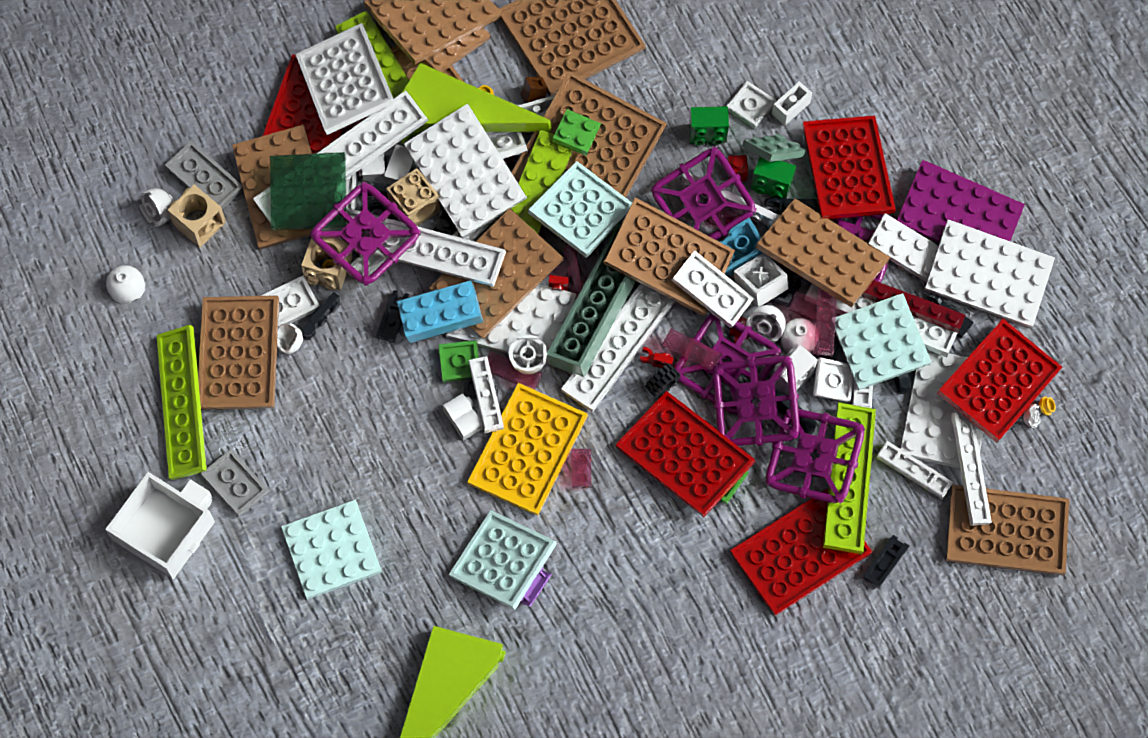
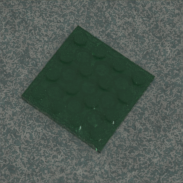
[270,152,347,231]

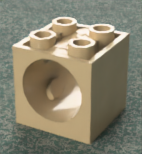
[386,168,441,226]
[168,184,226,248]
[301,238,353,290]

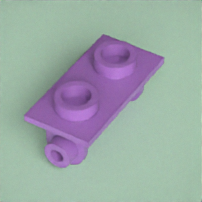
[520,568,552,607]

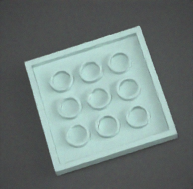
[528,161,632,258]
[831,293,932,390]
[281,500,382,600]
[449,510,556,610]

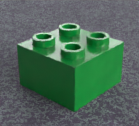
[689,106,729,145]
[751,157,796,200]

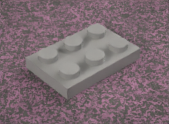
[201,449,269,517]

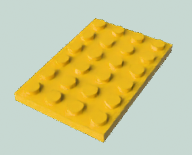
[467,383,588,516]

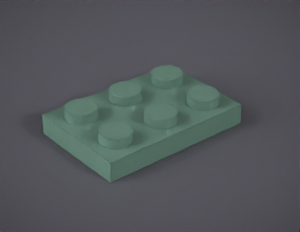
[742,134,805,162]

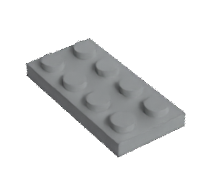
[165,141,244,209]

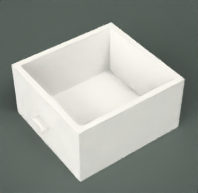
[106,472,215,579]

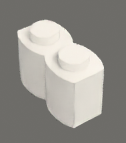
[443,394,483,440]

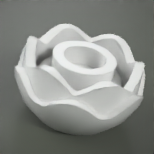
[1023,404,1041,428]

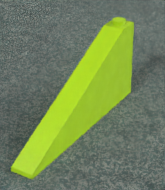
[402,63,552,132]
[400,626,506,738]

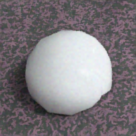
[277,323,303,354]

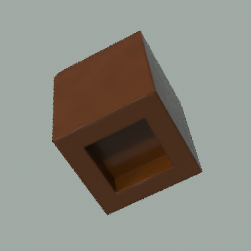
[521,77,548,103]

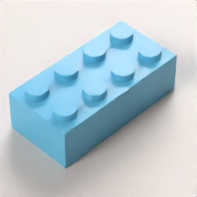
[397,280,483,343]

